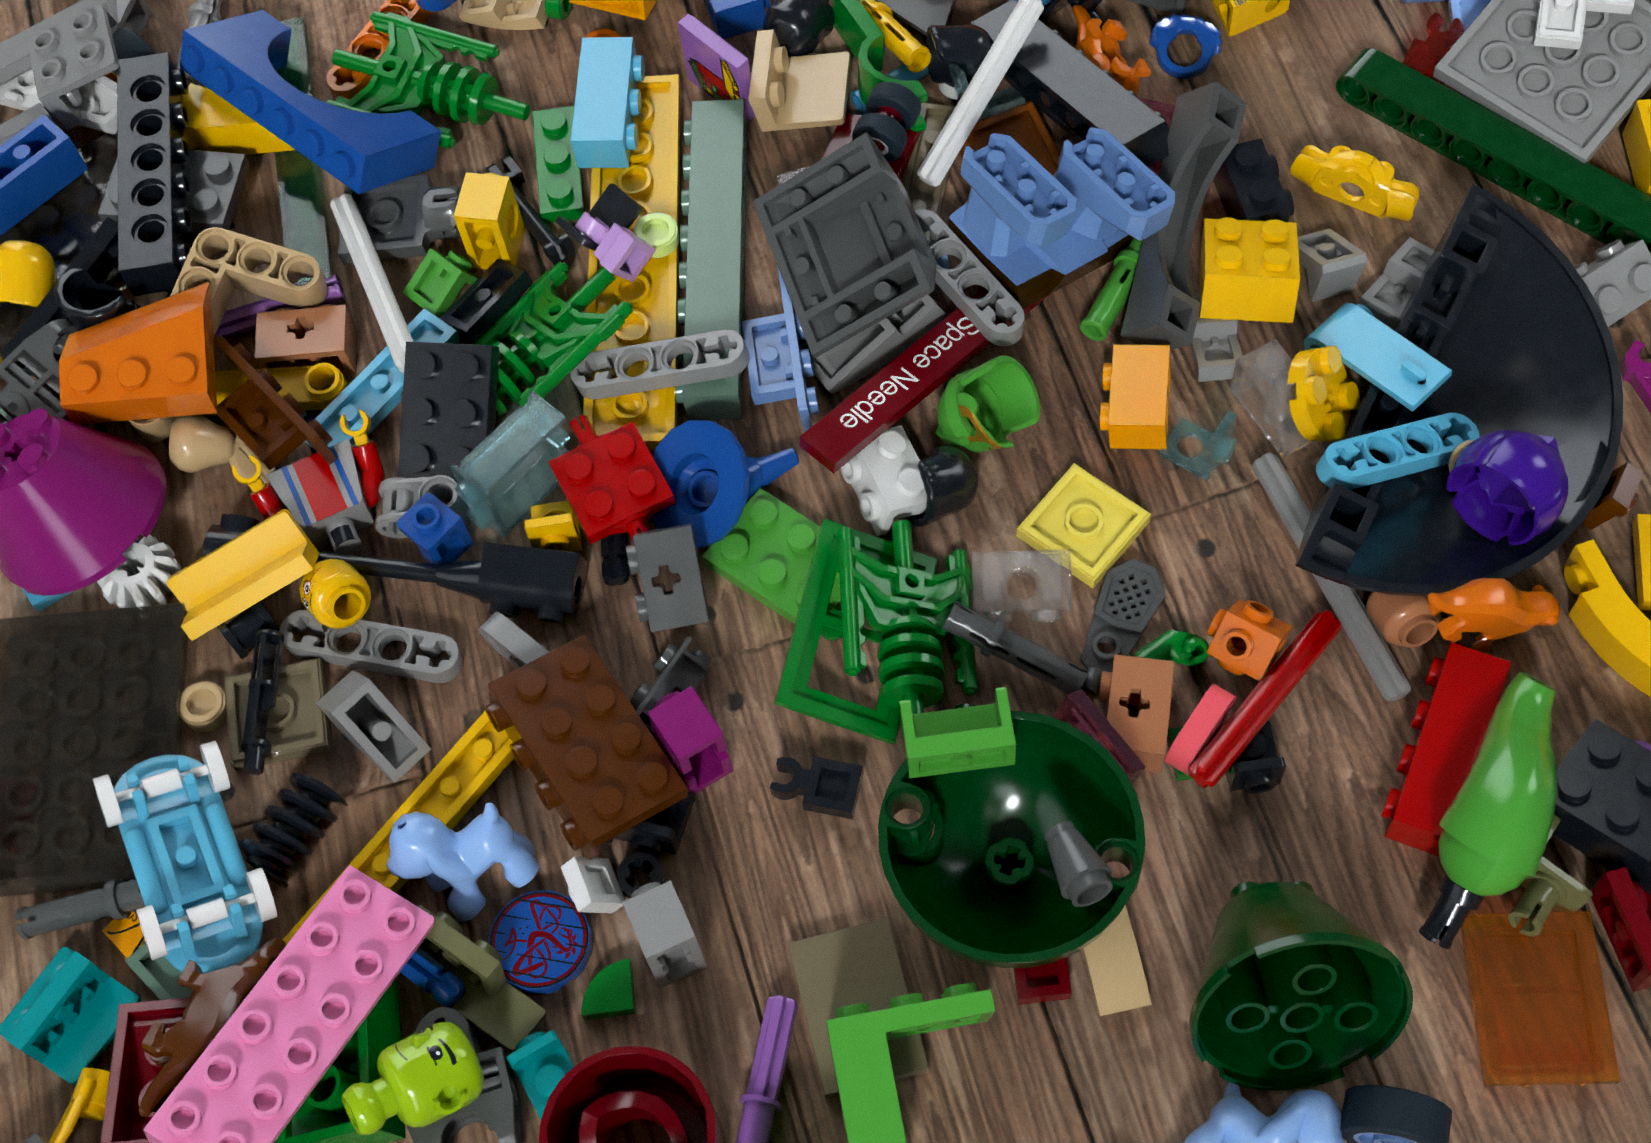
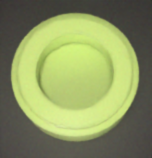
[634,212,680,258]

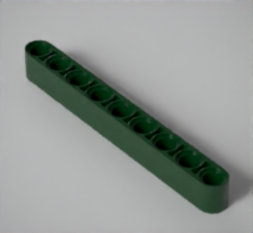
[1336,48,1651,254]

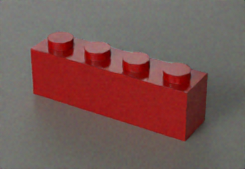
[1381,642,1511,857]

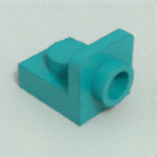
[507,1030,575,1120]

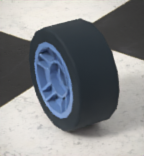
[1340,1084,1452,1143]

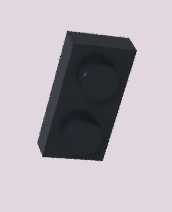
[439,259,533,344]

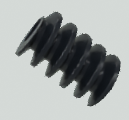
[239,773,348,889]

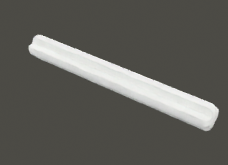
[917,0,1044,187]
[330,193,414,373]

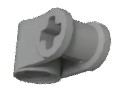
[376,475,471,538]

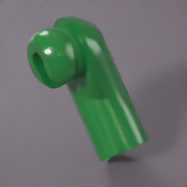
[1133,630,1209,666]

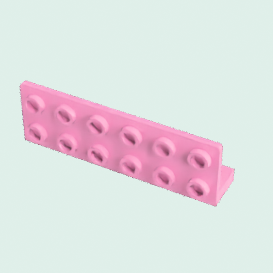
[143,865,435,1143]

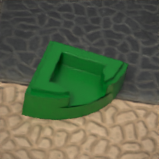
[581,958,636,1021]

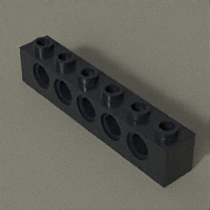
[117,52,192,296]

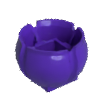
[1447,429,1569,545]

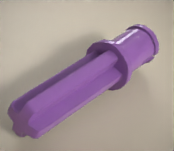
[216,274,347,339]
[736,995,798,1143]

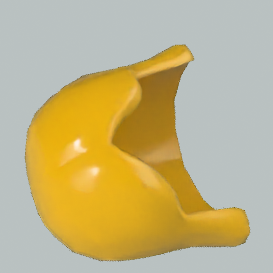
[0,240,56,307]

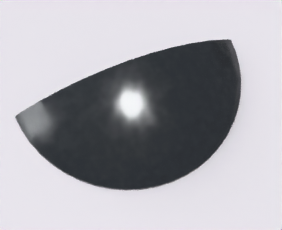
[1295,184,1623,596]

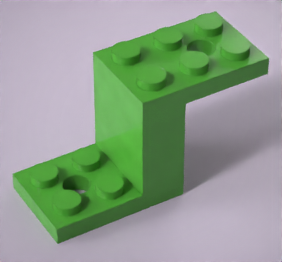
[826,982,995,1143]

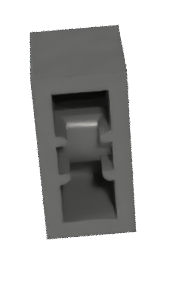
[626,523,710,632]

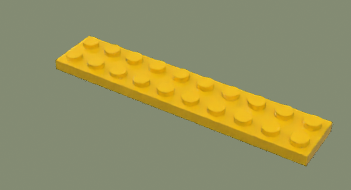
[583,74,681,451]

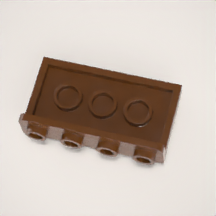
[485,635,688,860]

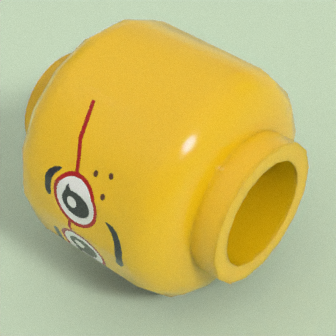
[299,559,371,629]

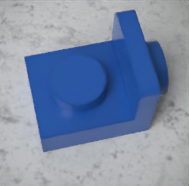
[396,493,474,564]

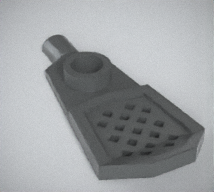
[1080,558,1166,695]

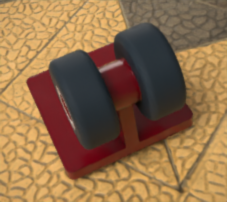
[822,82,922,180]

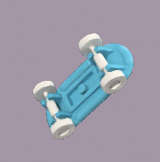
[92,741,277,974]

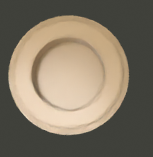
[178,681,227,732]

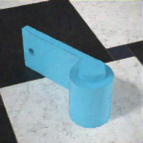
[1304,303,1452,412]

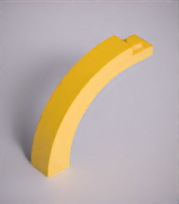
[1563,539,1651,697]

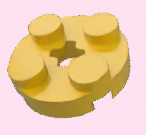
[1288,345,1360,442]

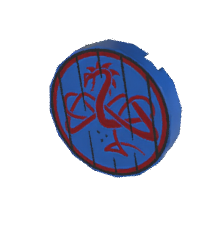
[489,890,593,995]

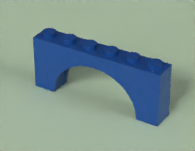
[180,10,441,194]

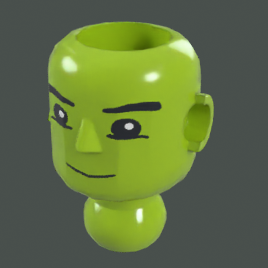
[342,1022,484,1135]

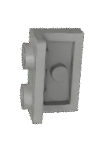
[1574,239,1651,327]

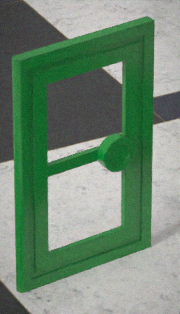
[774,519,939,744]

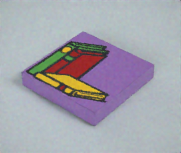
[678,14,755,122]

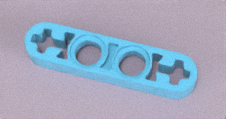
[1316,413,1479,490]

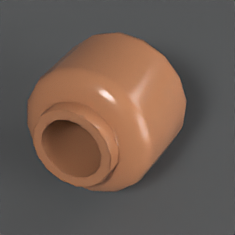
[1366,592,1442,648]

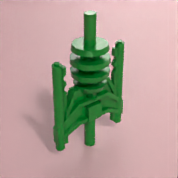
[326,11,530,149]
[472,262,633,416]
[836,520,978,714]

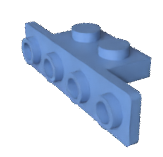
[742,266,820,432]

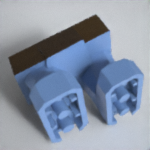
[949,127,1175,309]

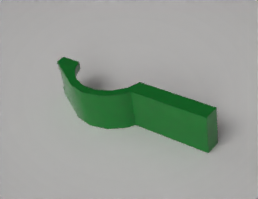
[833,0,928,132]

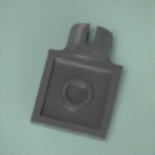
[338,174,461,264]

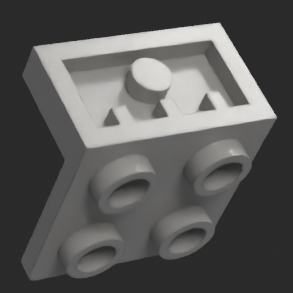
[26,5,119,130]

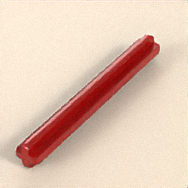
[1189,610,1341,788]

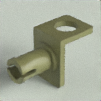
[1508,814,1593,936]

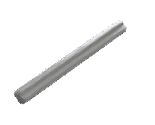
[1252,453,1411,702]

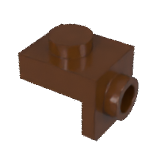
[1582,462,1644,530]

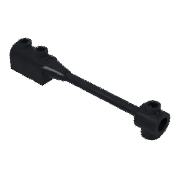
[203,514,588,623]

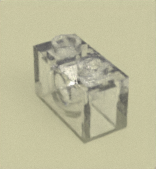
[971,550,1073,623]

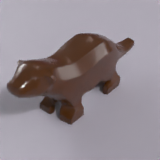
[139,938,286,1118]

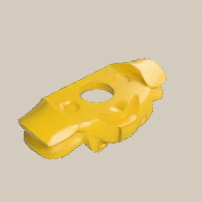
[1290,145,1420,222]

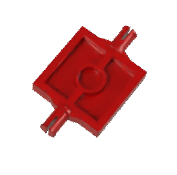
[548,415,676,544]

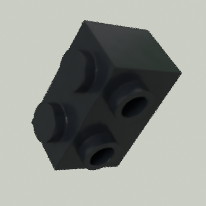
[1213,138,1294,222]

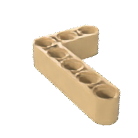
[129,227,328,442]

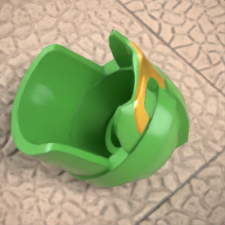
[935,355,1041,453]

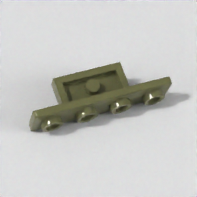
[418,905,546,1053]

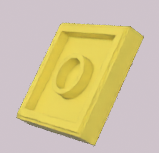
[1016,463,1151,588]

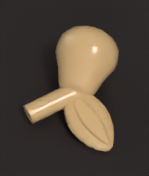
[169,415,276,484]

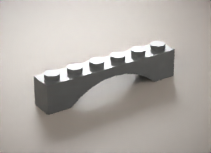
[1120,81,1247,350]

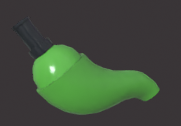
[1419,671,1557,949]

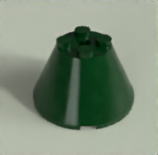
[1189,881,1413,1091]

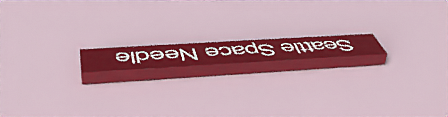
[799,287,1049,474]

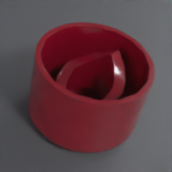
[539,1046,725,1143]

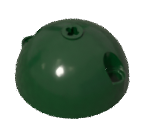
[878,711,1145,968]

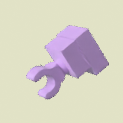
[575,212,656,282]

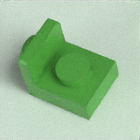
[402,248,479,318]

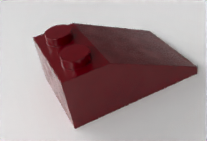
[100,997,189,1143]

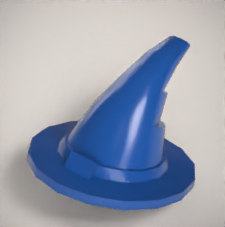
[651,420,799,548]

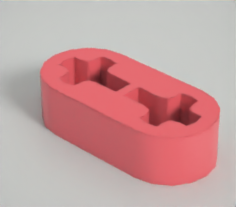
[1165,684,1237,775]

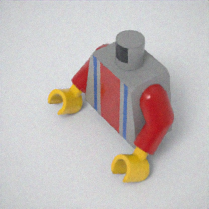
[232,409,385,554]

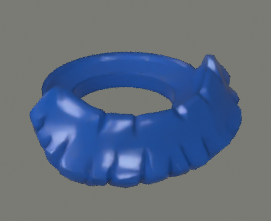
[1149,14,1222,79]

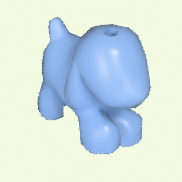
[386,803,540,922]
[1184,1082,1345,1143]

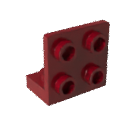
[1591,867,1651,992]

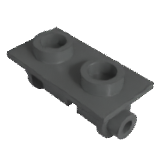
[629,636,711,739]

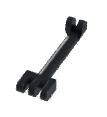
[478,155,576,267]

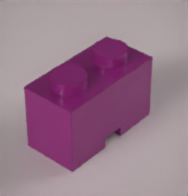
[648,686,733,795]

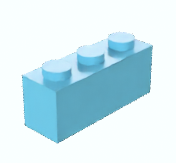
[570,37,645,168]

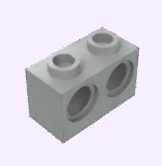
[622,880,707,989]

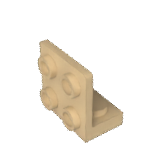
[748,29,852,132]

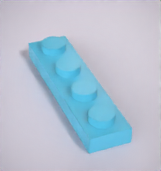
[305,309,460,448]

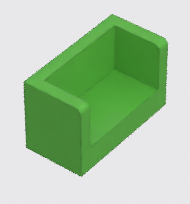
[899,687,1016,779]

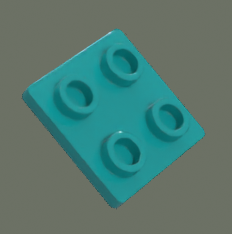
[0,947,142,1086]

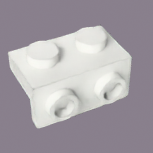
[841,425,927,536]

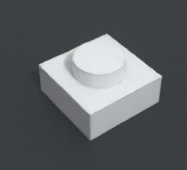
[561,856,625,914]

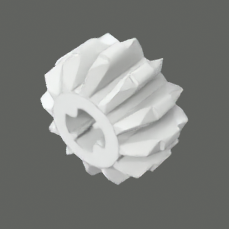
[97,534,181,615]

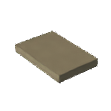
[787,917,929,1099]

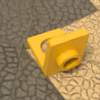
[524,500,583,552]

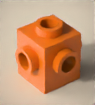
[1207,599,1293,682]

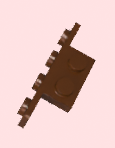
[214,336,337,470]

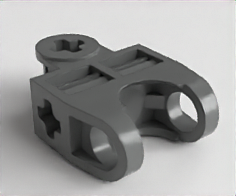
[0,319,88,426]
[407,1007,523,1143]

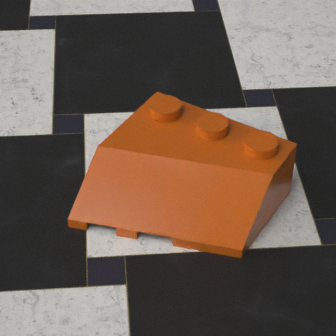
[59,282,217,424]

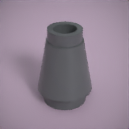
[1044,821,1113,907]

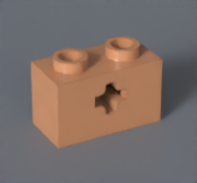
[254,304,357,375]
[1094,654,1175,773]

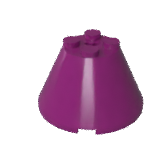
[0,408,167,596]

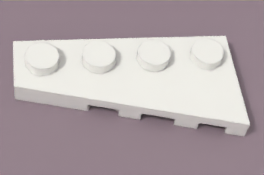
[0,69,117,134]

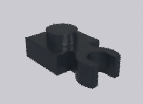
[770,756,864,820]

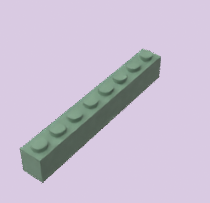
[675,99,748,421]

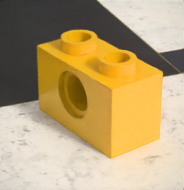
[453,172,526,270]

